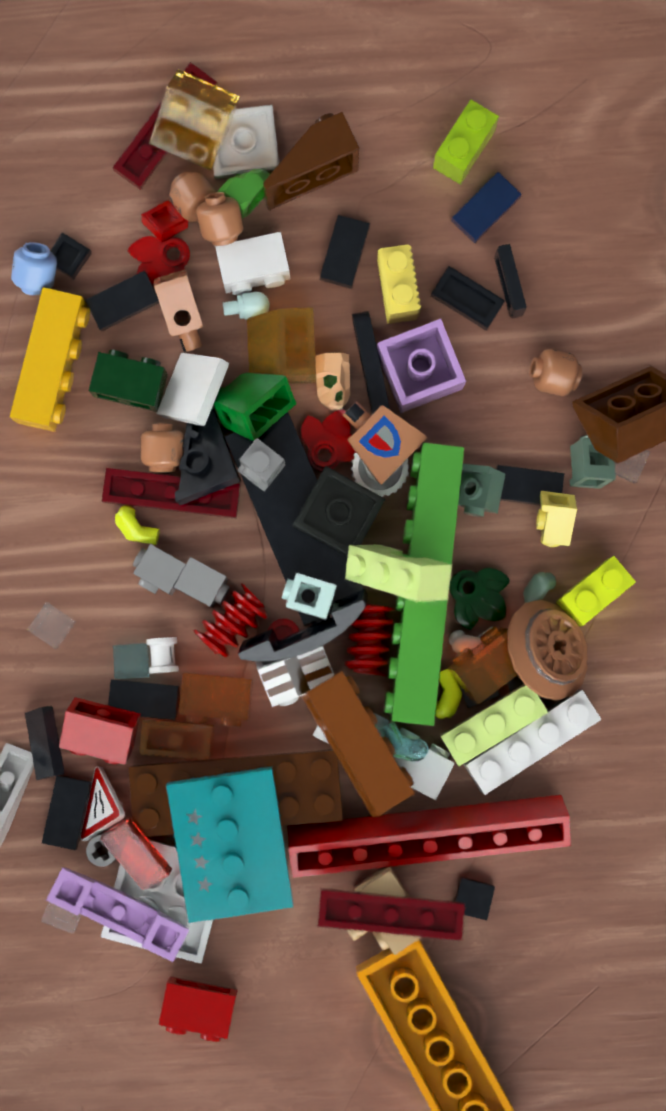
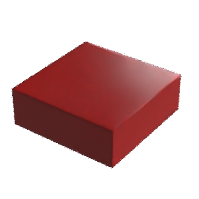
[141,200,188,242]

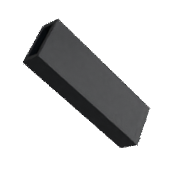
[225,412,363,626]

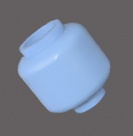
[11,242,57,295]

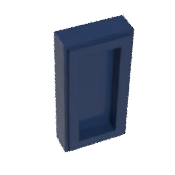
[451,172,522,243]

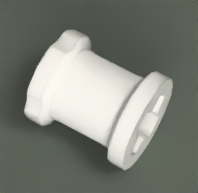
[146,637,179,674]

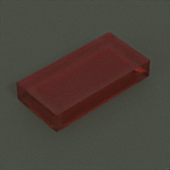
[100,817,172,891]

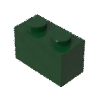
[88,350,168,412]

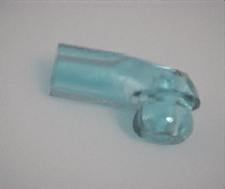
[379,721,428,762]

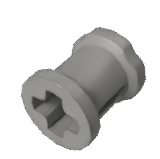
[86,832,122,867]

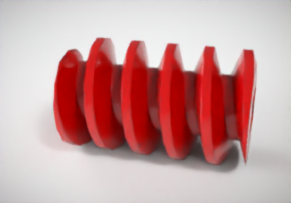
[193,583,268,658]
[344,604,395,677]

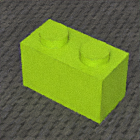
[433,99,499,185]

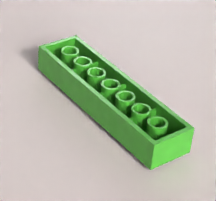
[384,443,464,726]

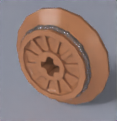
[508,600,587,700]

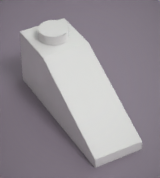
[0,743,34,847]

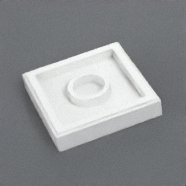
[207,105,279,180]
[157,352,229,426]

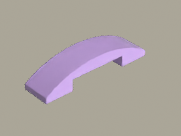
[46,867,189,962]

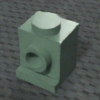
[569,435,616,489]
[458,464,505,517]

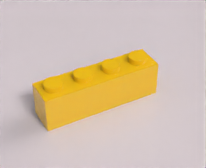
[9,287,90,432]

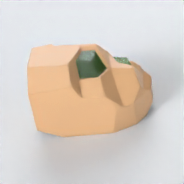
[315,353,350,411]

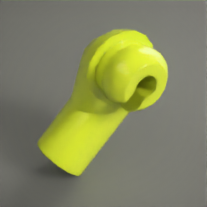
[115,505,160,545]
[435,667,462,719]

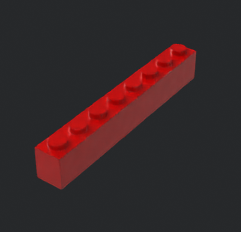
[288,795,571,878]

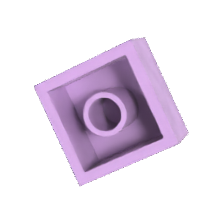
[377,319,466,413]

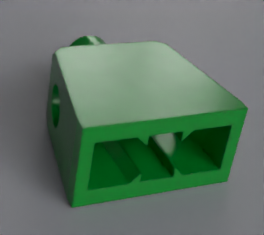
[214,373,296,441]

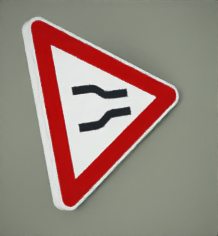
[80,766,125,841]

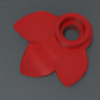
[127,236,190,286]
[301,409,356,472]

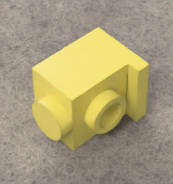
[536,491,577,547]

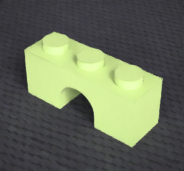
[345,544,452,601]
[440,684,548,766]

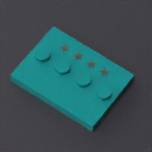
[166,766,294,923]

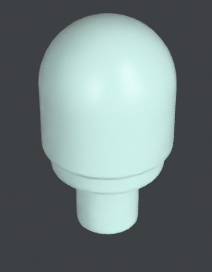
[223,292,270,320]

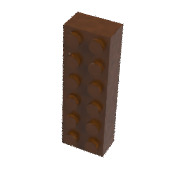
[128,749,343,838]

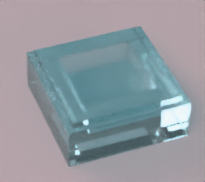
[113,643,150,680]

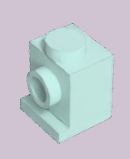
[282,573,337,620]

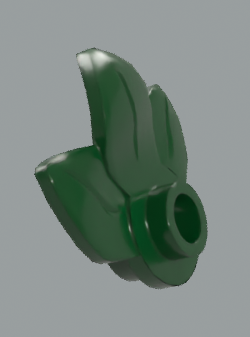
[449,567,510,630]

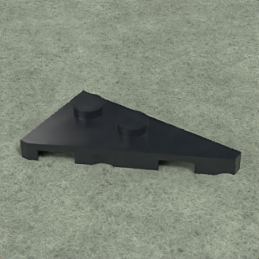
[175,405,240,505]

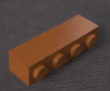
[301,671,415,817]

